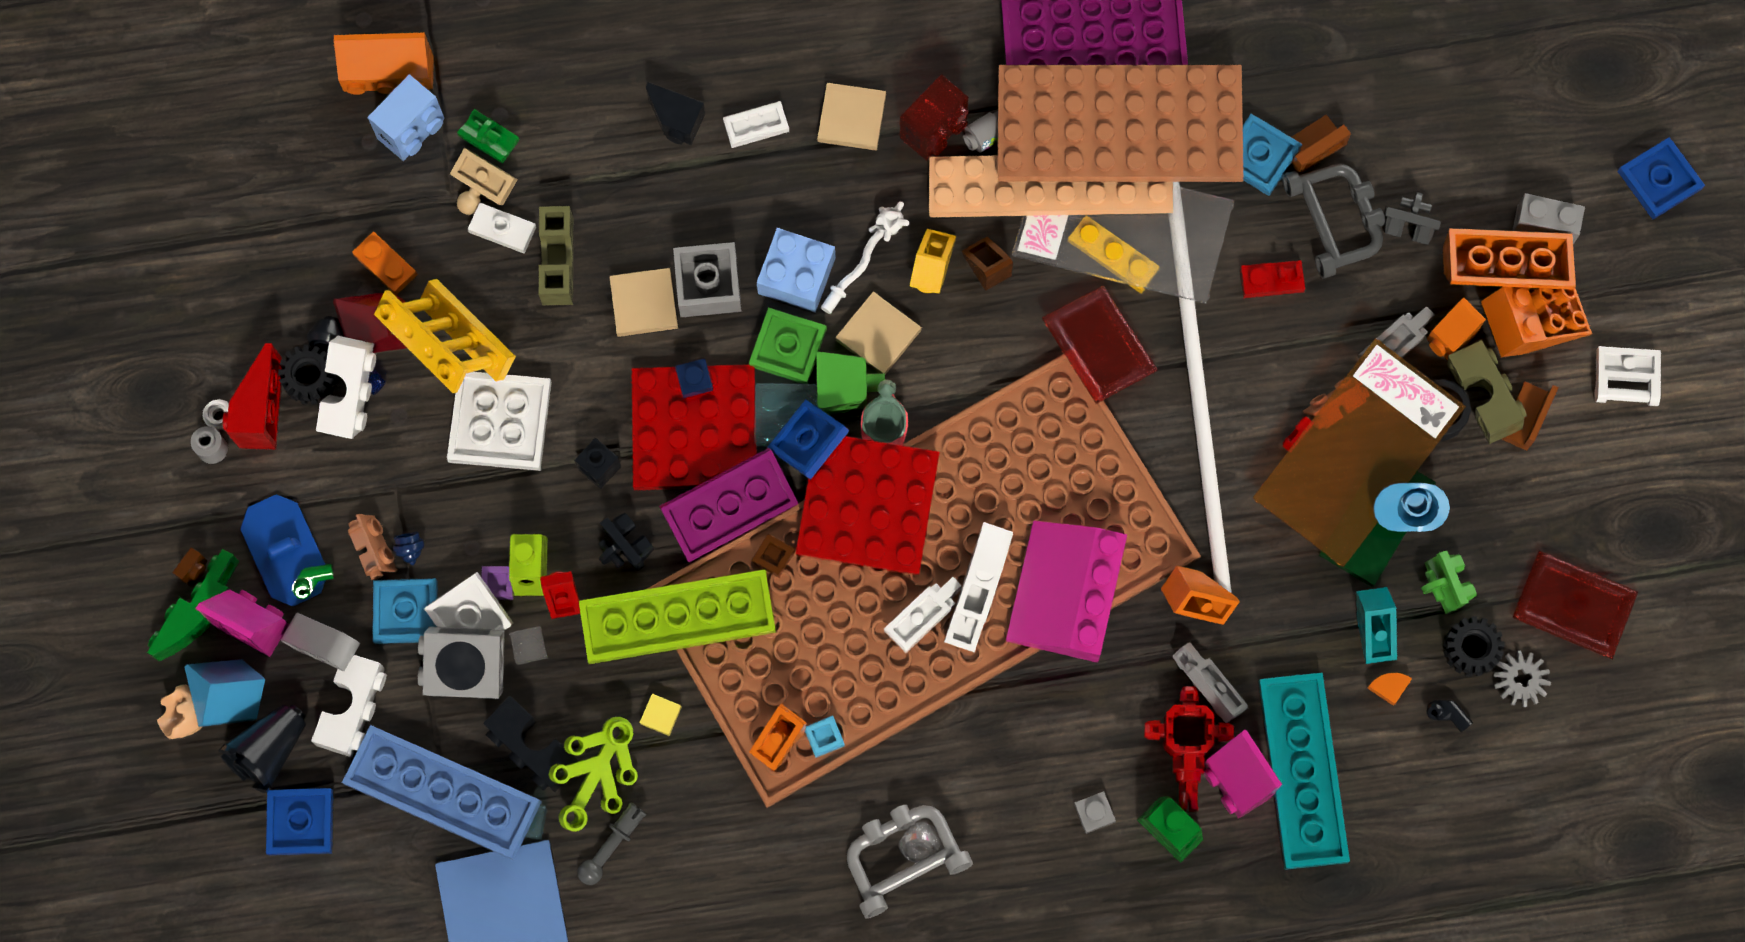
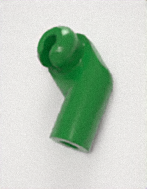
[292,564,334,599]

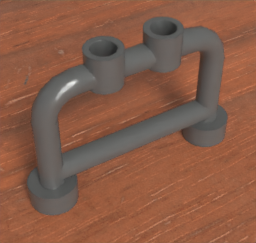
[1282,164,1386,279]

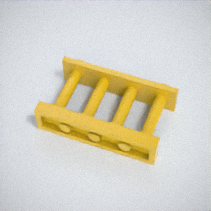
[374,279,516,393]

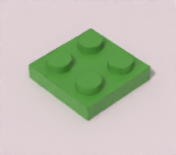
[749,307,827,385]

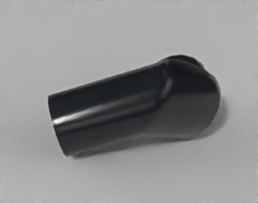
[1426,700,1473,733]

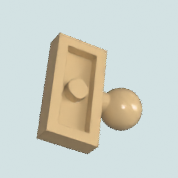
[450,148,518,215]

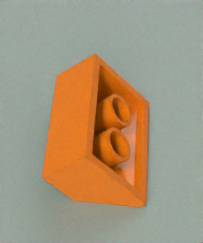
[334,33,434,95]

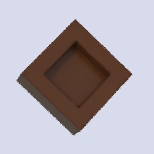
[752,534,795,578]
[172,547,208,586]

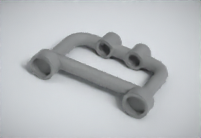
[847,805,973,919]

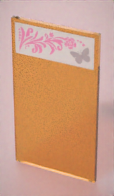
[1253,338,1466,567]

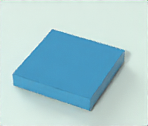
[1243,113,1302,196]
[373,578,438,644]

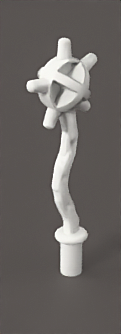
[821,201,909,314]

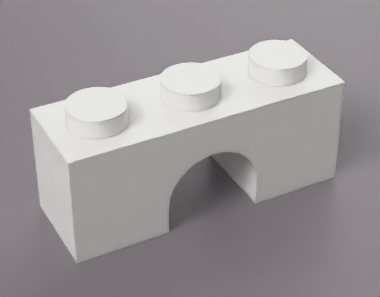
[316,336,376,439]
[311,655,387,758]

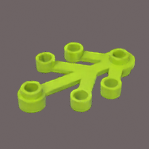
[549,717,638,832]

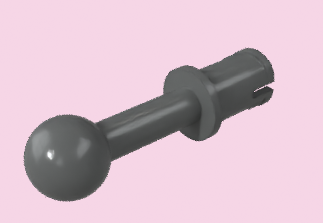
[577,802,647,885]

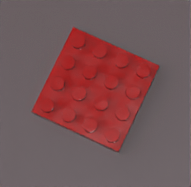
[632,364,757,490]
[795,436,940,576]

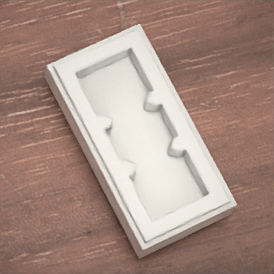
[723,101,789,148]
[468,203,536,254]

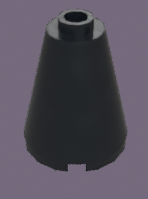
[218,705,306,793]

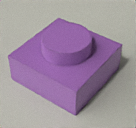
[482,566,514,600]

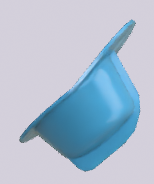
[1373,483,1450,532]

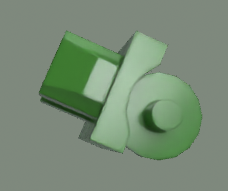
[1421,551,1477,614]

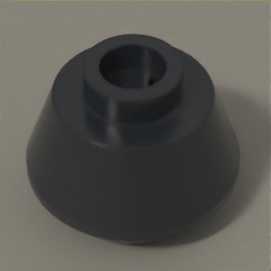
[306,316,344,353]

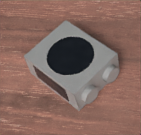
[418,627,505,699]

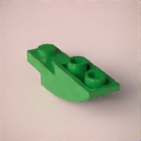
[147,549,239,661]

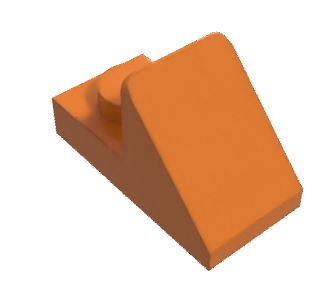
[749,704,807,771]

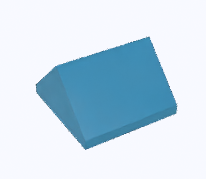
[184,659,265,727]

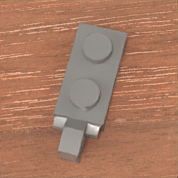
[1357,306,1435,363]
[1173,642,1248,724]

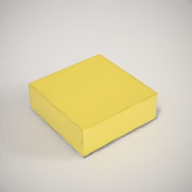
[640,694,682,736]

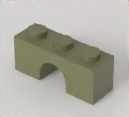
[539,206,574,306]
[1447,340,1527,444]

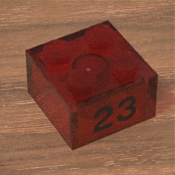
[900,74,969,161]

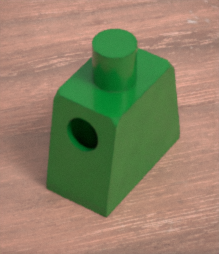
[1137,796,1203,863]

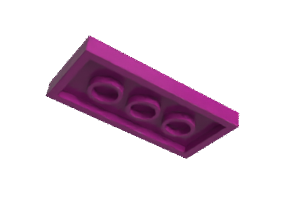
[659,448,799,562]

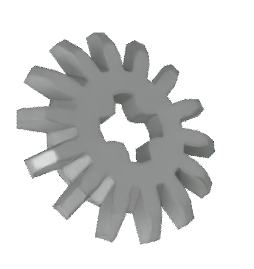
[1493,651,1551,707]

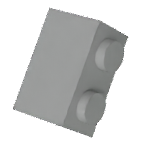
[1512,193,1585,244]

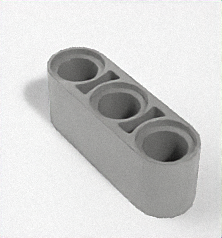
[280,613,360,671]

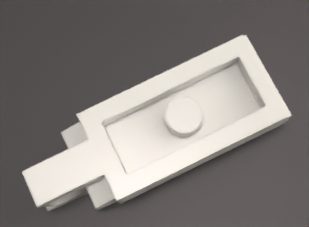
[884,577,962,653]

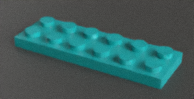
[1258,673,1350,870]

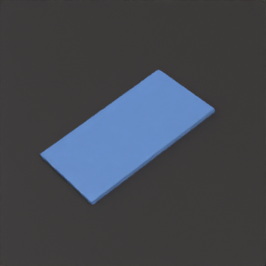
[435,840,568,942]

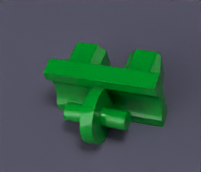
[457,109,520,164]

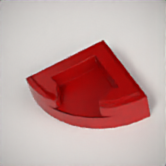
[1283,416,1314,453]

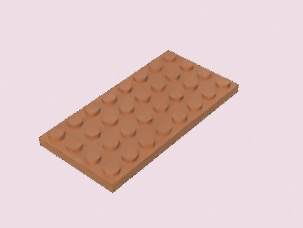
[998,65,1244,182]

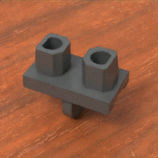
[1384,192,1441,245]

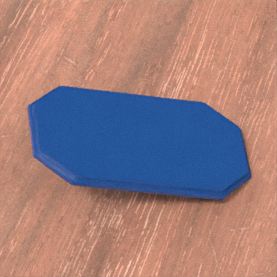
[240,494,326,607]

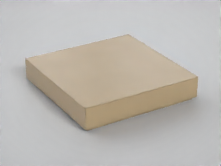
[817,83,886,151]
[610,268,678,337]
[835,291,922,375]

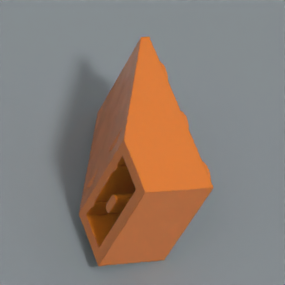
[1481,287,1592,358]

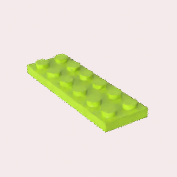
[579,569,776,664]

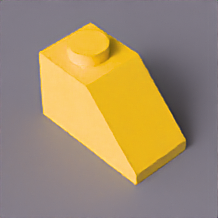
[910,229,956,294]

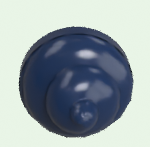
[392,532,424,565]

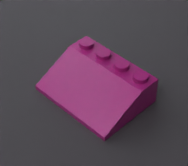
[1006,521,1127,663]

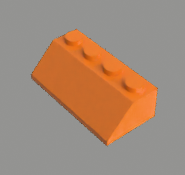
[1443,228,1576,290]

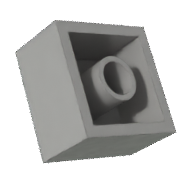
[673,242,742,317]

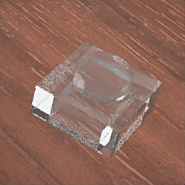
[510,626,548,665]

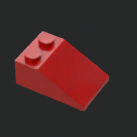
[223,343,283,450]

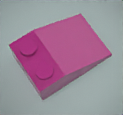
[196,589,289,657]
[1204,730,1282,819]

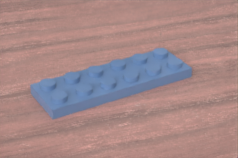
[342,725,541,860]

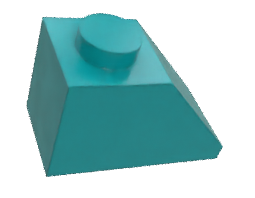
[1356,587,1397,664]

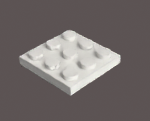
[447,372,552,471]

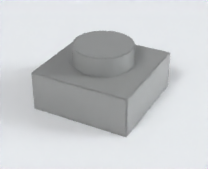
[1074,791,1116,834]

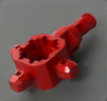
[1144,686,1234,812]

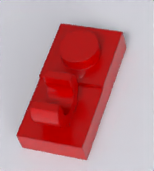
[1240,260,1305,298]
[540,571,580,619]

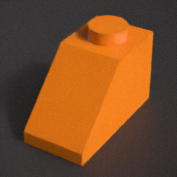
[1427,298,1486,360]
[1161,566,1240,625]

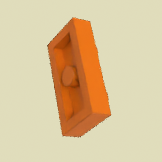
[352,231,418,295]

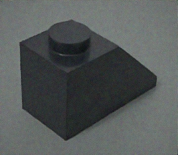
[646,82,705,145]

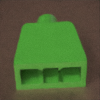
[816,352,885,415]

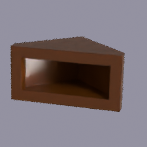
[961,236,1013,291]

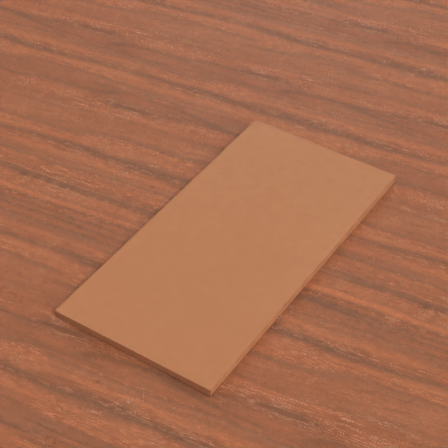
[645,349,1201,808]

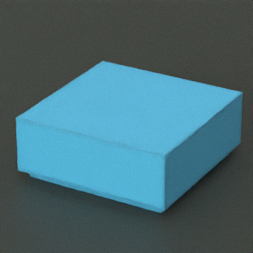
[805,715,845,758]

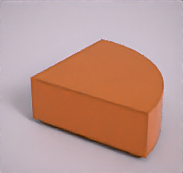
[1367,673,1412,706]

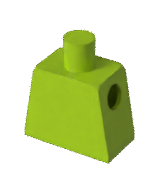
[509,534,548,596]

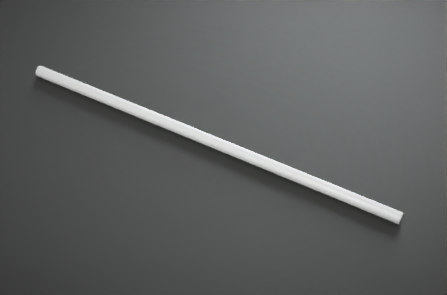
[1168,182,1232,593]

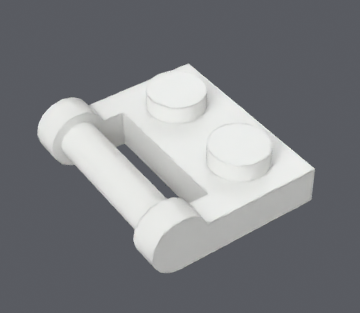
[1594,346,1661,406]

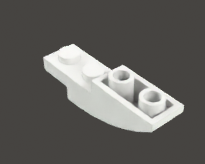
[944,522,1013,652]

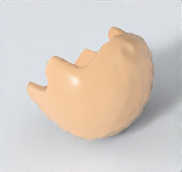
[157,684,203,739]

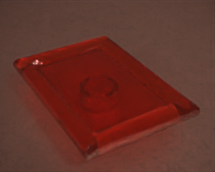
[1042,285,1158,404]
[1512,550,1638,660]

